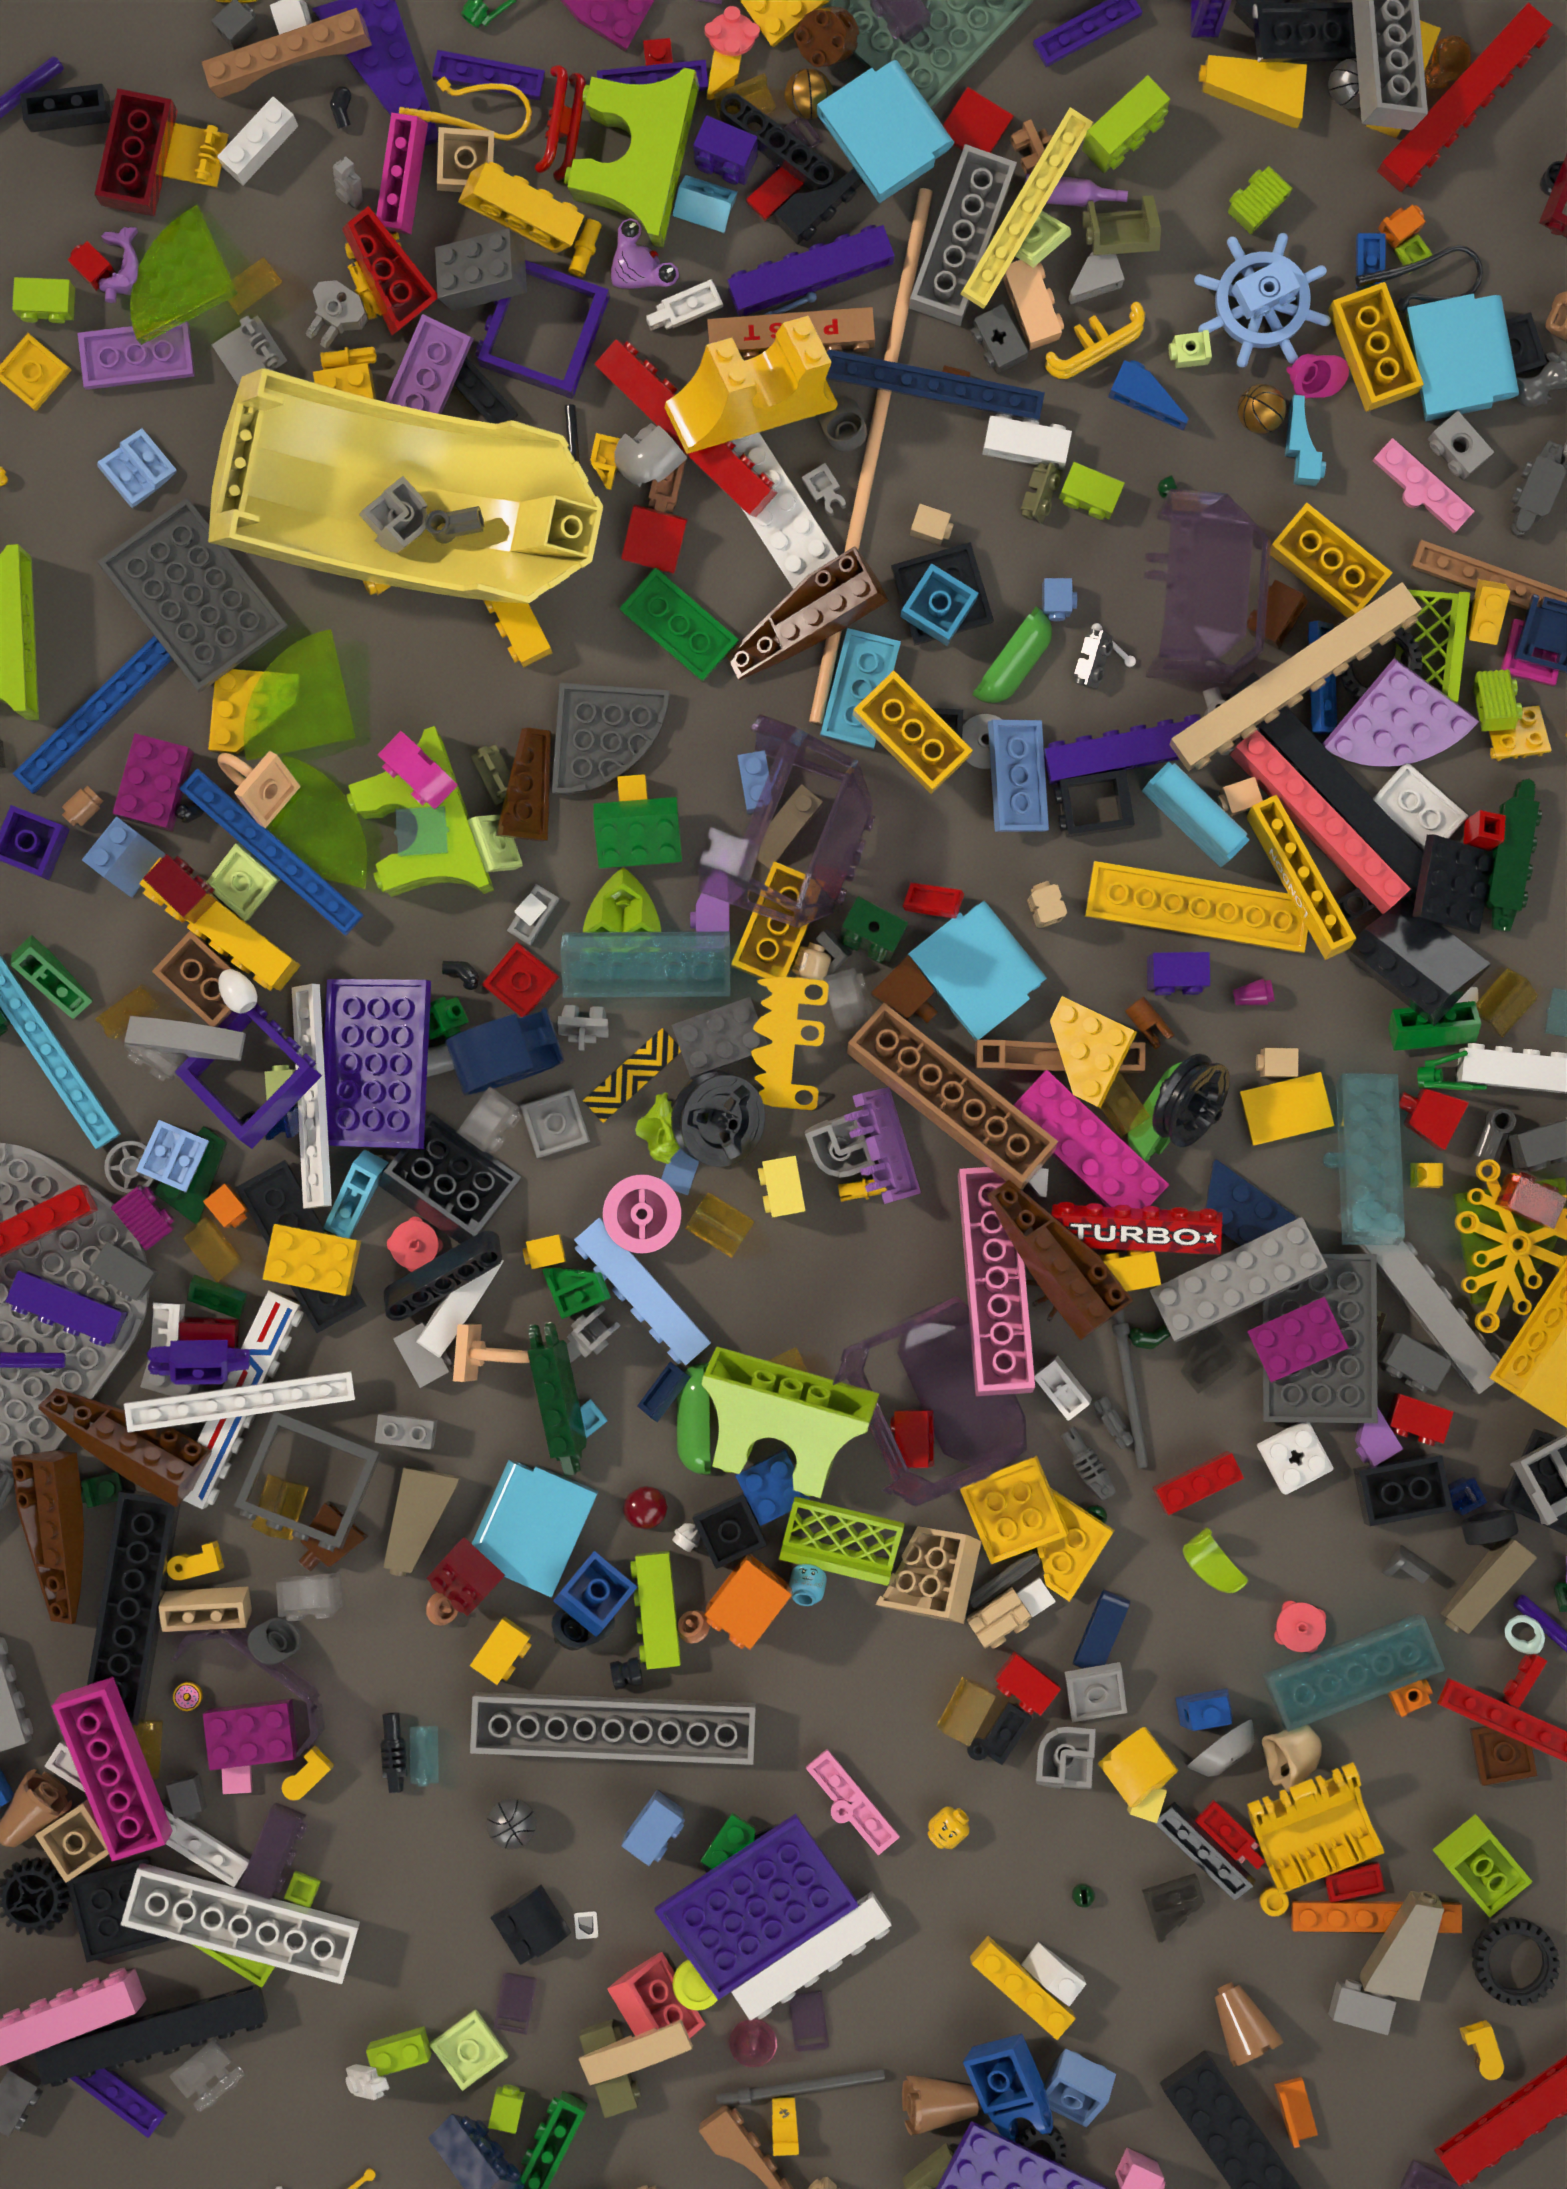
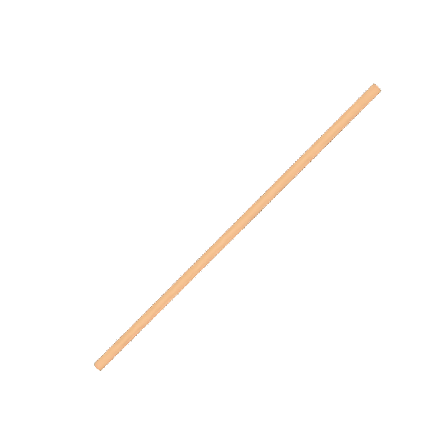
[809,188,933,725]

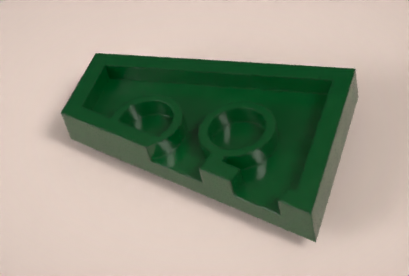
[153,1126,227,1226]

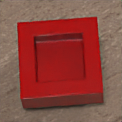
[643,38,673,66]

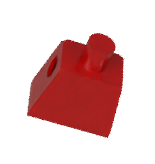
[1395,1089,1469,1151]

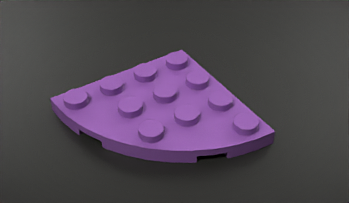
[1322,658,1479,767]

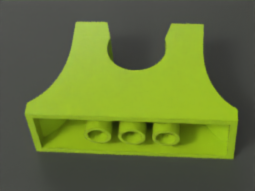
[564,68,699,248]
[0,544,39,721]
[346,726,494,897]
[701,1347,880,1498]

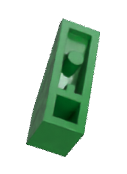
[11,935,93,1019]

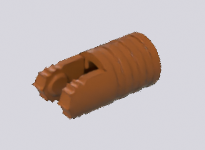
[1125,996,1175,1050]

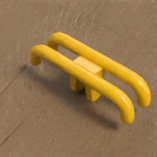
[1045,302,1145,379]

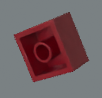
[142,854,218,924]
[426,1537,505,1617]

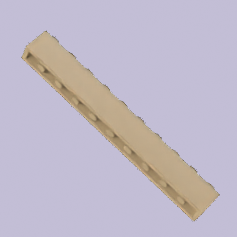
[1169,582,1422,772]

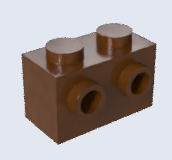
[1247,580,1308,650]

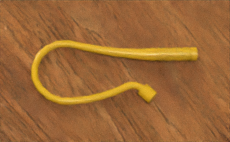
[399,76,532,141]

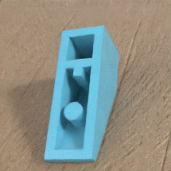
[324,1149,389,1238]

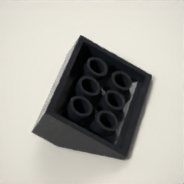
[1347,898,1491,1026]
[378,1113,521,1244]

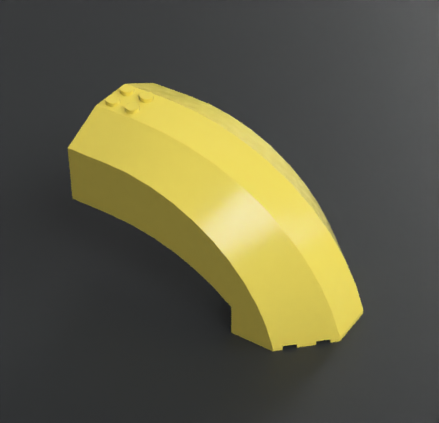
[208,368,603,603]

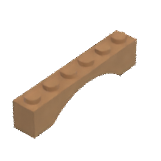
[202,8,372,99]
[975,1040,1145,1073]
[699,2105,793,2189]

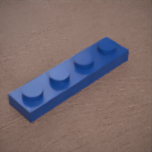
[1308,621,1337,735]

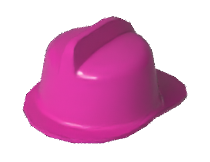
[1286,354,1349,398]

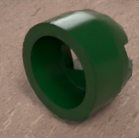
[1157,475,1180,499]
[1086,1505,1107,1523]
[1072,1883,1095,1908]

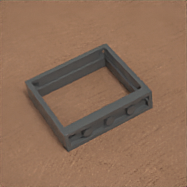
[234,1411,381,1552]

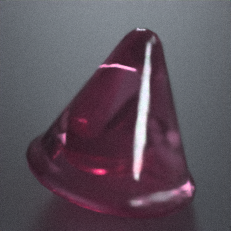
[729,2019,777,2067]

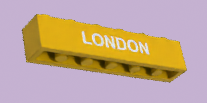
[1246,795,1356,960]

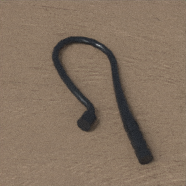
[1355,245,1483,314]

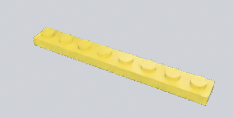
[960,107,1093,309]

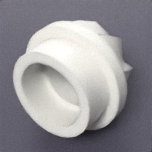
[672,1523,700,1552]

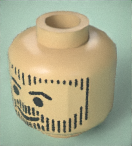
[792,942,831,985]

